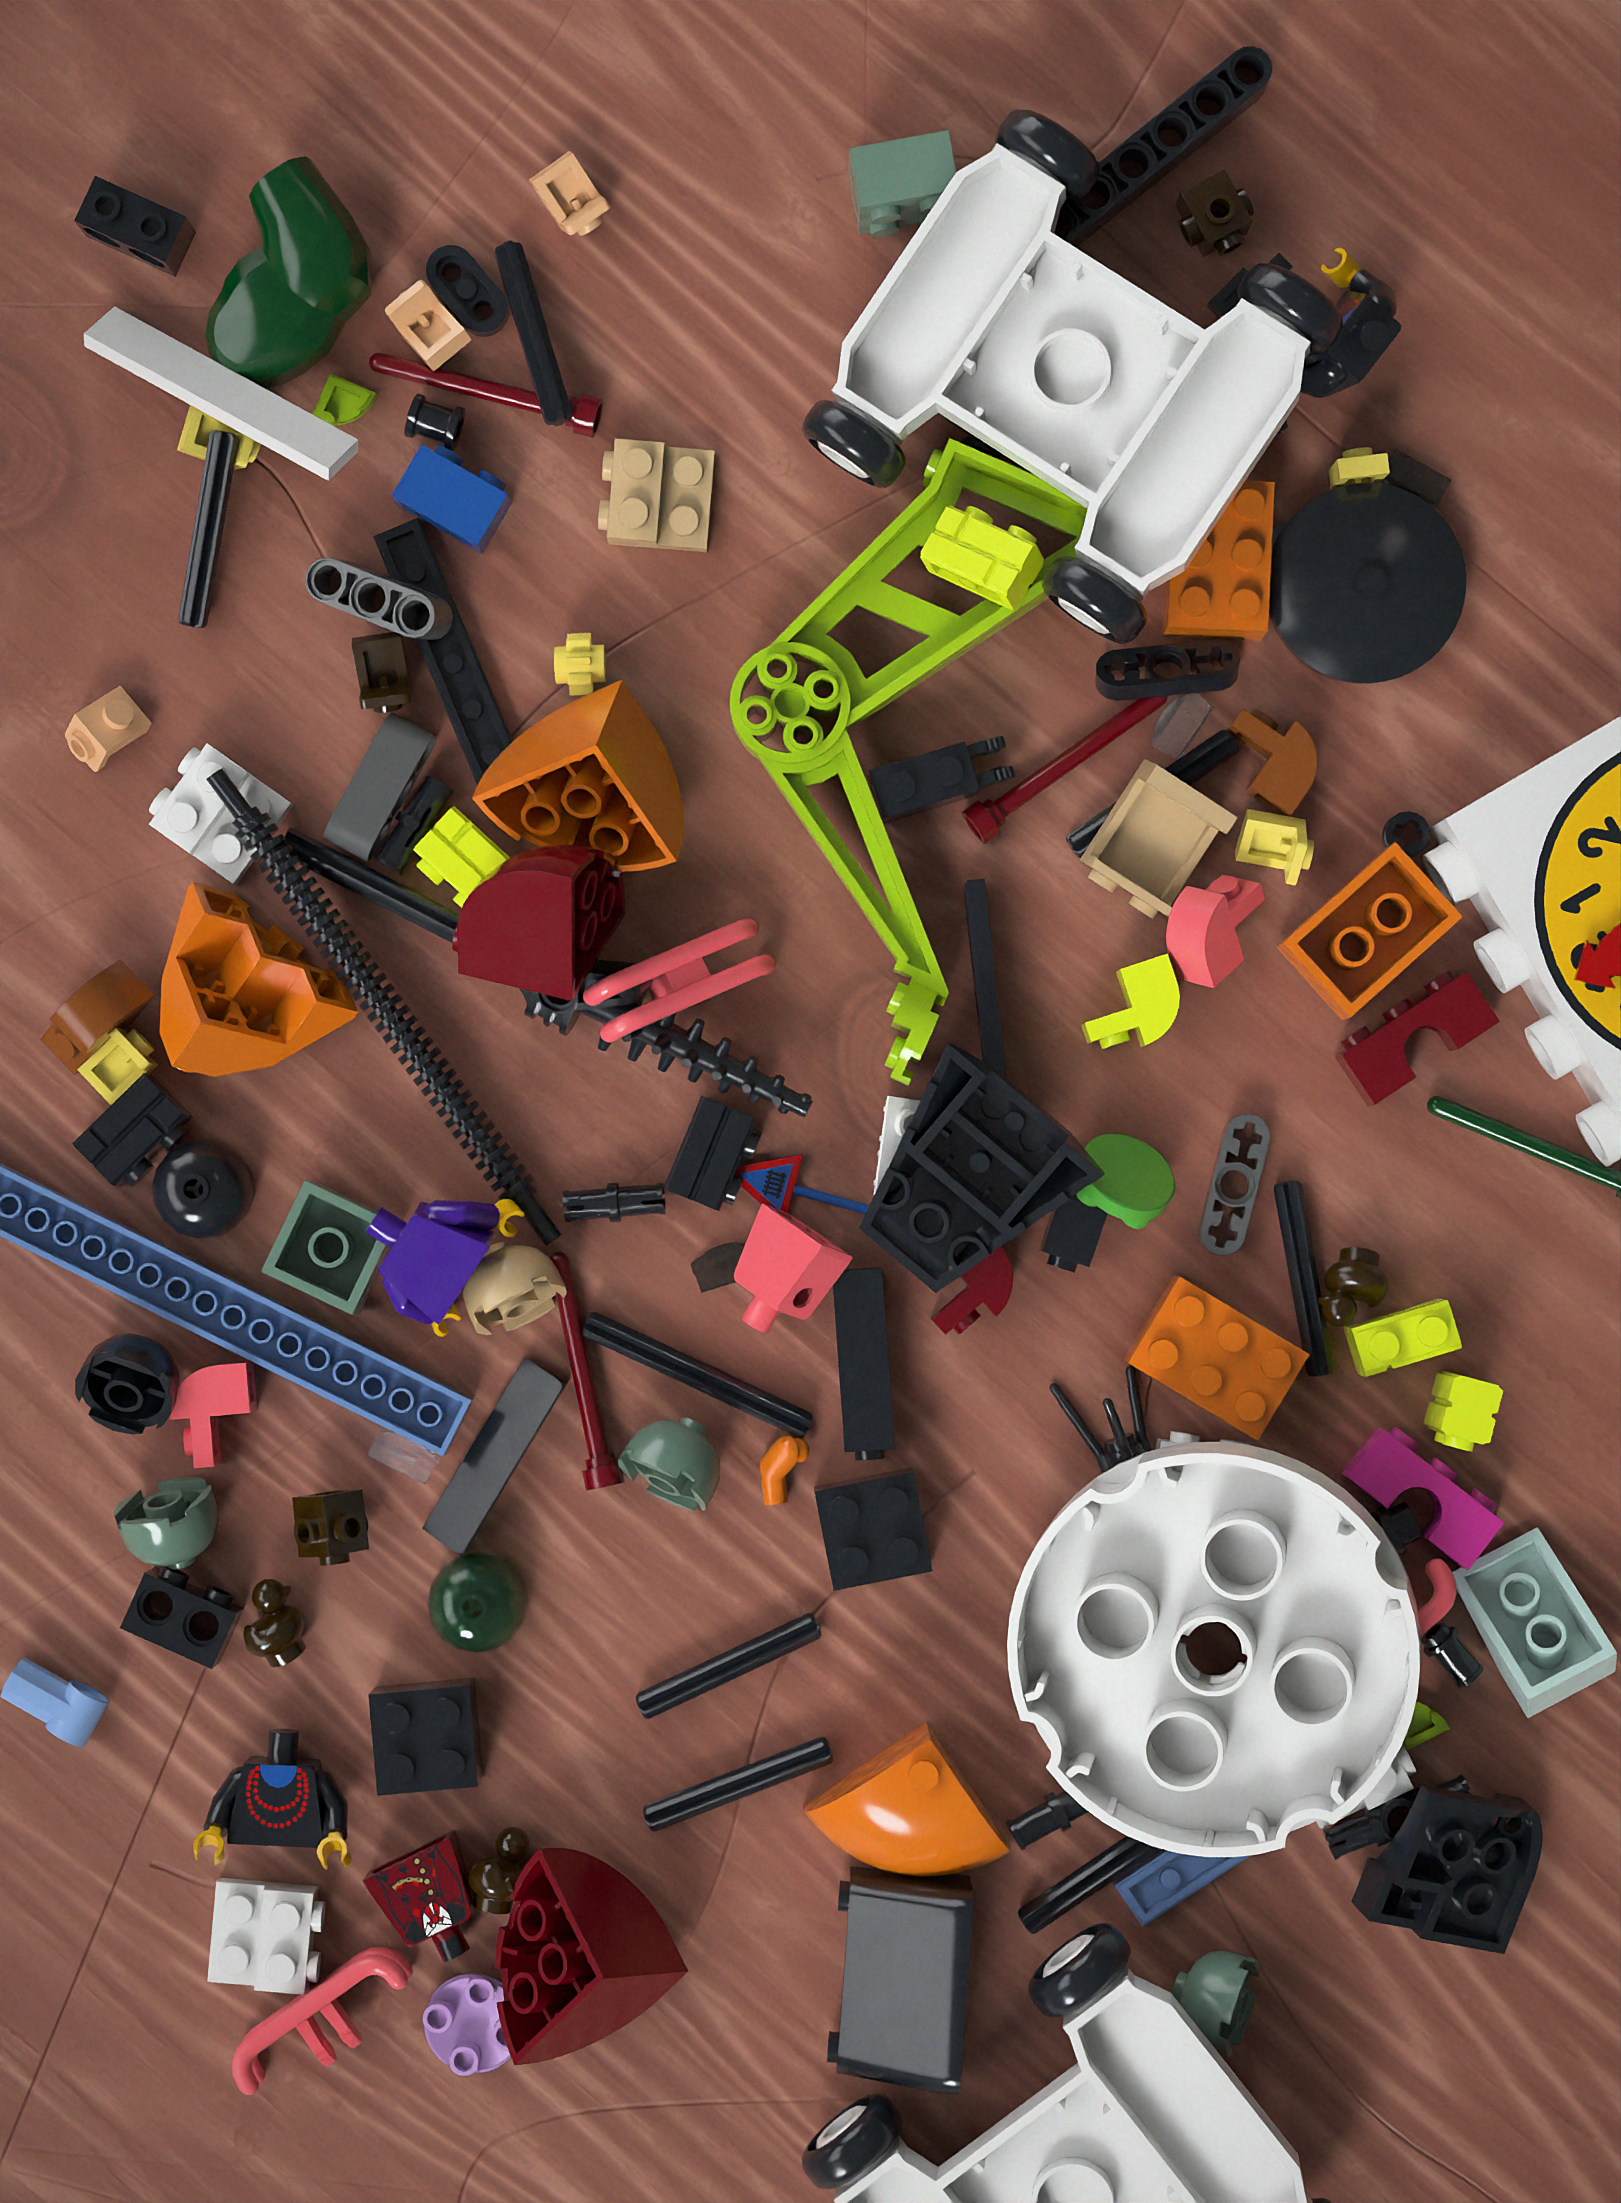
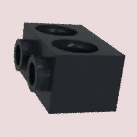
[74,176,196,277]
[120,1566,244,1669]

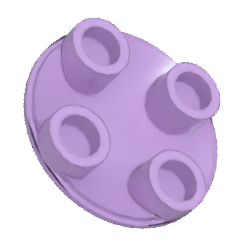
[423,1973,511,2076]

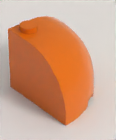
[472,680,684,872]
[803,1722,1012,1877]

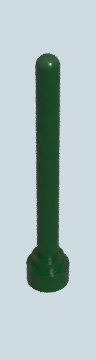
[1427,1096,1621,1198]

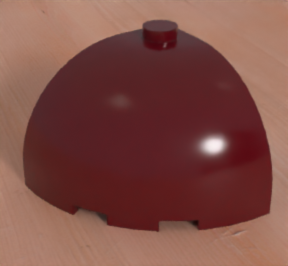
[452,844,626,1001]
[495,1848,688,2065]

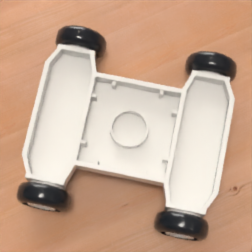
[802,109,1343,644]
[801,1923,1332,2203]

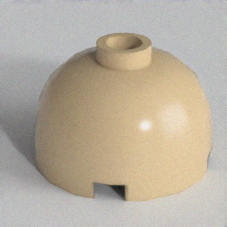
[463,1242,567,1335]

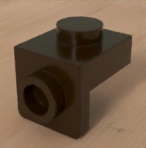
[351,632,412,713]

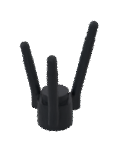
[1049,1366,1152,1472]

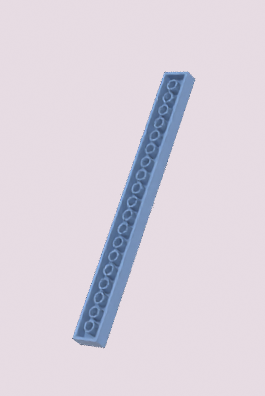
[0,1163,474,1456]

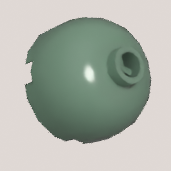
[618,1417,720,1511]
[114,1477,219,1570]
[1172,1950,1261,2057]

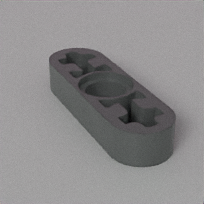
[1198,1114,1270,1256]

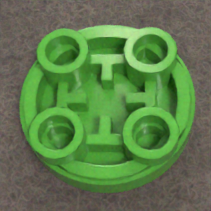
[1076,1133,1176,1229]

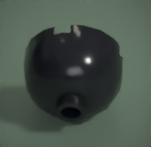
[152,1139,255,1239]
[75,1333,180,1435]

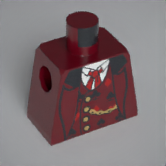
[363,1830,477,1962]

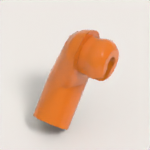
[760,1435,809,1505]

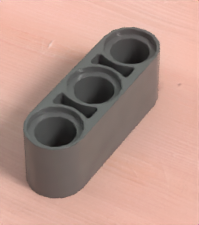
[305,557,453,640]
[323,712,437,862]

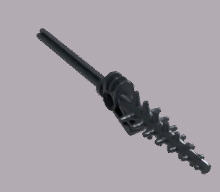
[280,828,813,1118]

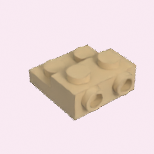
[598,438,715,552]

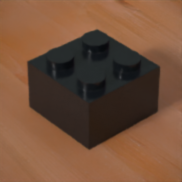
[814,1467,933,1591]
[368,1678,483,1796]

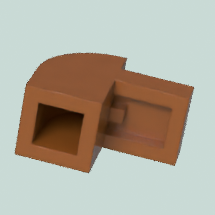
[1227,709,1317,816]
[40,959,155,1075]

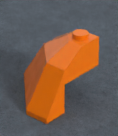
[160,881,358,1077]

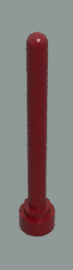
[369,353,603,438]
[961,696,1168,844]
[550,1252,625,1491]

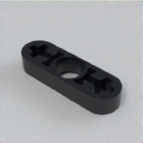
[1095,640,1240,701]

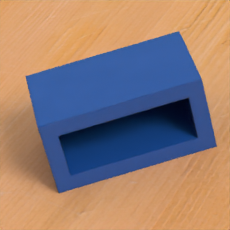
[391,444,512,554]

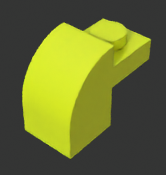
[1081,953,1180,1049]

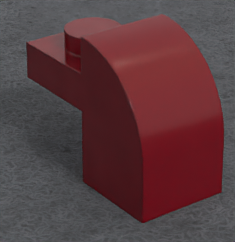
[931,1247,1013,1335]

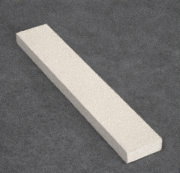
[84,306,358,481]

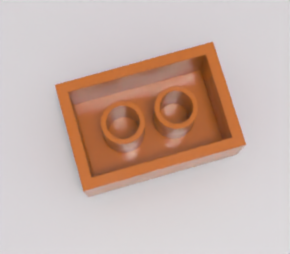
[1162,480,1275,641]
[1276,842,1463,1020]
[1123,1275,1310,1441]

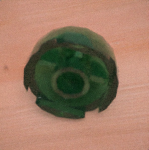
[427,1551,529,1653]

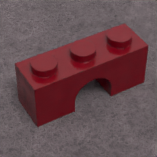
[1335,970,1500,1106]

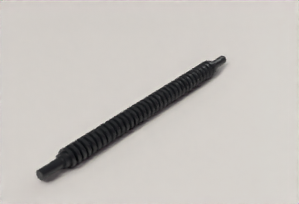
[206,768,562,1246]

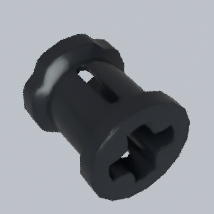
[404,393,466,451]

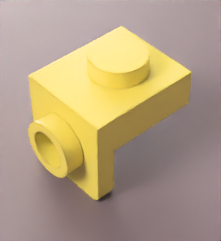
[177,405,261,470]
[1328,447,1390,490]
[1235,809,1314,885]
[77,1027,158,1105]

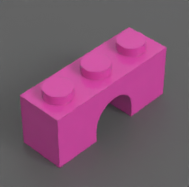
[1341,1427,1505,1570]

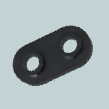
[426,245,509,337]

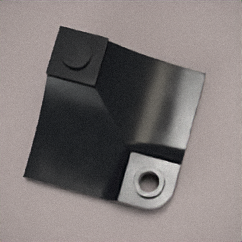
[1351,1785,1543,1954]

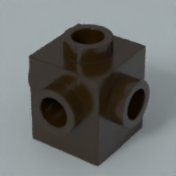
[1176,169,1254,257]
[292,1489,369,1566]

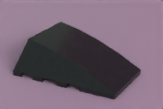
[859,1042,1105,1293]

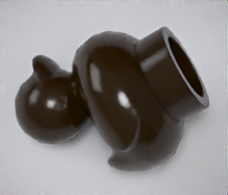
[1317,1247,1388,1327]
[243,1579,306,1667]
[467,1827,530,1915]

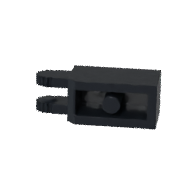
[868,736,1016,824]

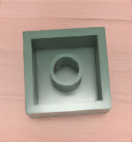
[848,130,956,238]
[261,1180,391,1315]

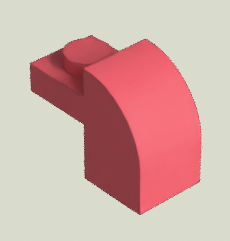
[1166,874,1265,988]
[170,1361,258,1468]

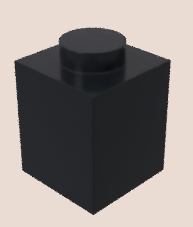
[1039,1198,1108,1273]

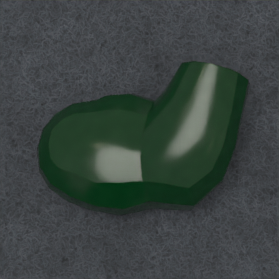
[205,156,372,389]

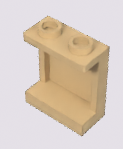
[1080,759,1238,919]

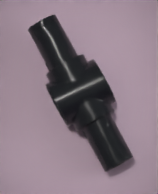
[1323,1774,1472,1860]

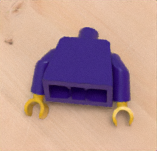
[365,1199,525,1337]

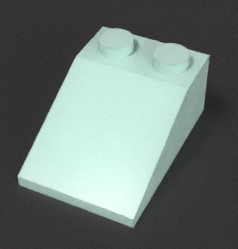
[1452,1527,1617,1718]

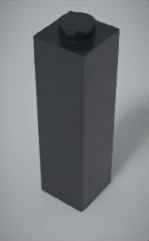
[833,1267,895,1460]

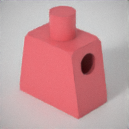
[734,1204,853,1333]

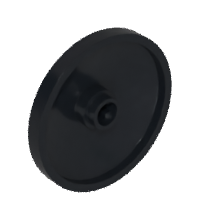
[1269,483,1466,684]

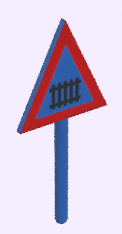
[735,1153,869,1214]

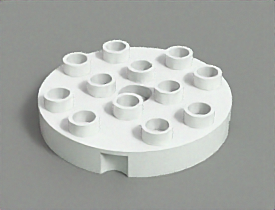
[1007,1442,1421,1857]

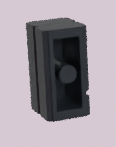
[72,1073,193,1186]
[663,1096,763,1211]

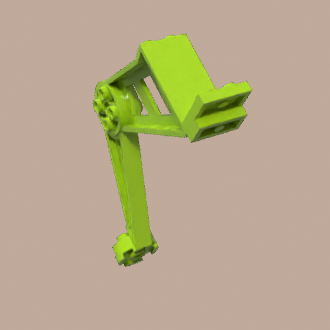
[730,438,1088,1085]

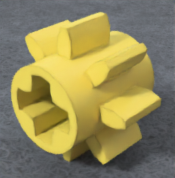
[554,633,606,696]

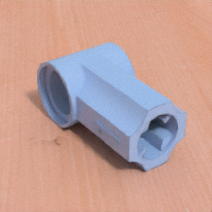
[0,1657,109,1747]

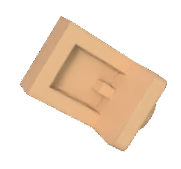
[529,151,611,236]
[385,280,471,372]
[65,686,152,772]

